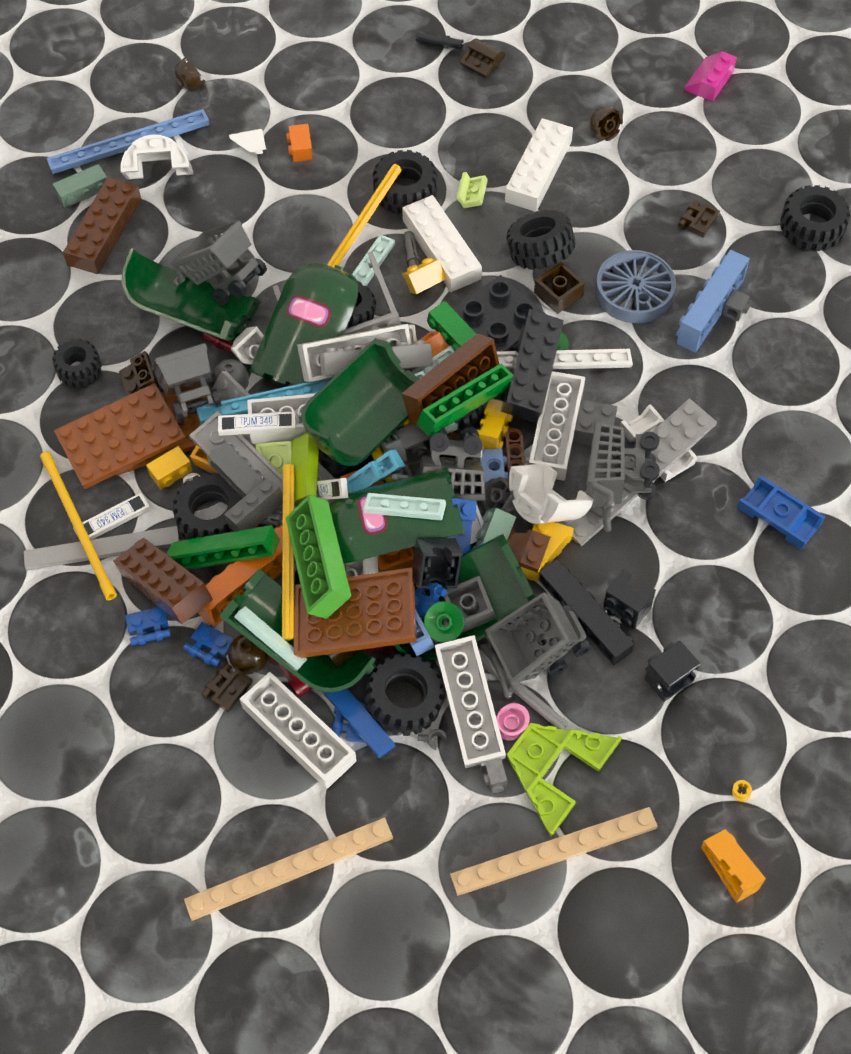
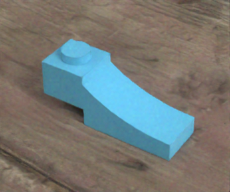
[347,449,405,493]

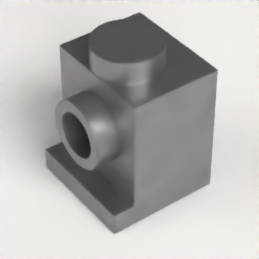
[480,758,507,793]

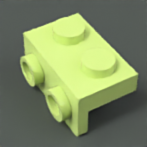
[457,172,488,208]

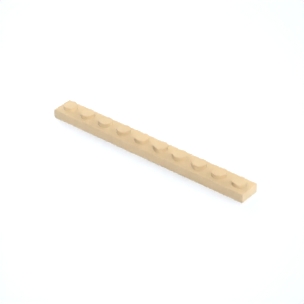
[450,807,658,896]
[184,818,393,921]

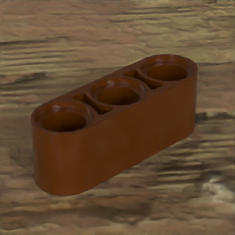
[505,428,525,478]

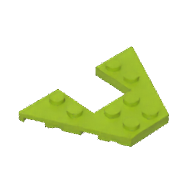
[507,723,622,837]

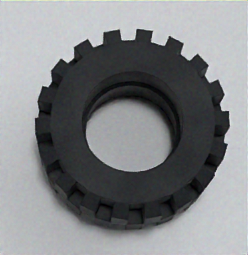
[52,339,102,388]

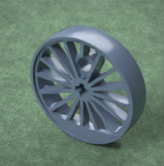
[595,250,676,323]

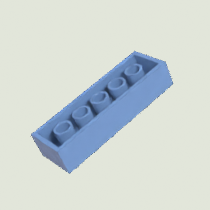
[676,250,750,353]

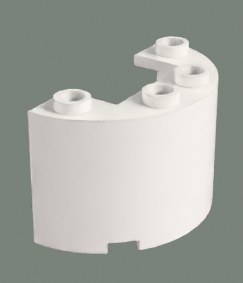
[121,135,193,180]
[509,464,594,524]

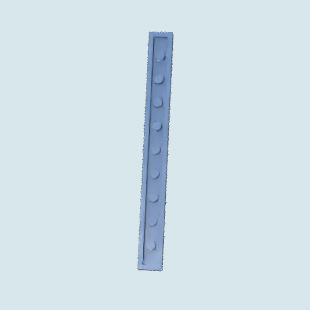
[47,109,210,174]

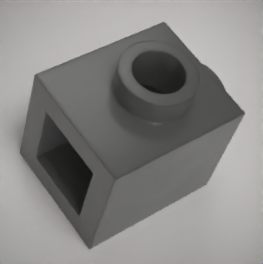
[722,290,751,322]

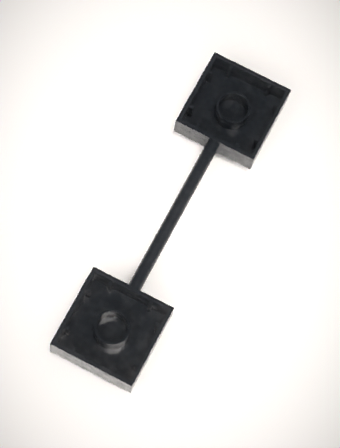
[318,275,546,479]

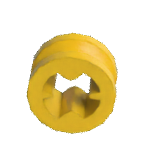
[732,780,752,801]

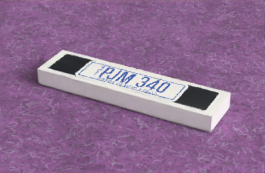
[218,411,296,436]
[317,478,348,500]
[73,493,151,540]

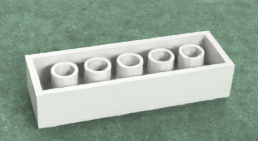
[505,118,573,211]
[402,195,482,292]
[297,324,411,382]
[529,371,585,481]
[435,635,506,769]
[240,672,356,790]

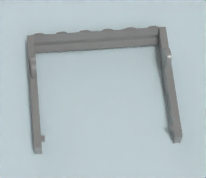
[273,251,401,336]

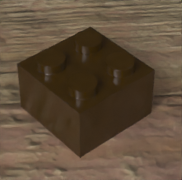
[534,262,585,314]

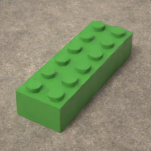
[286,495,351,619]

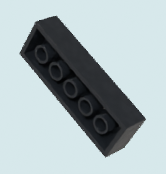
[501,309,564,423]

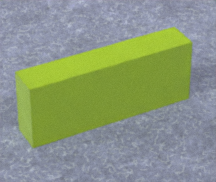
[291,433,319,506]

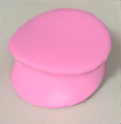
[496,703,530,741]

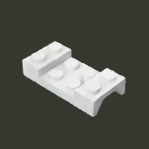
[620,404,697,482]

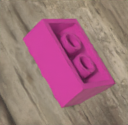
[684,51,737,102]

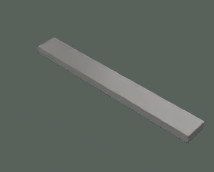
[24,526,179,571]

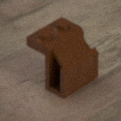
[507,530,551,573]

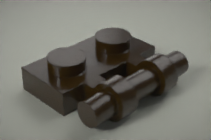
[678,201,720,237]
[201,663,253,712]

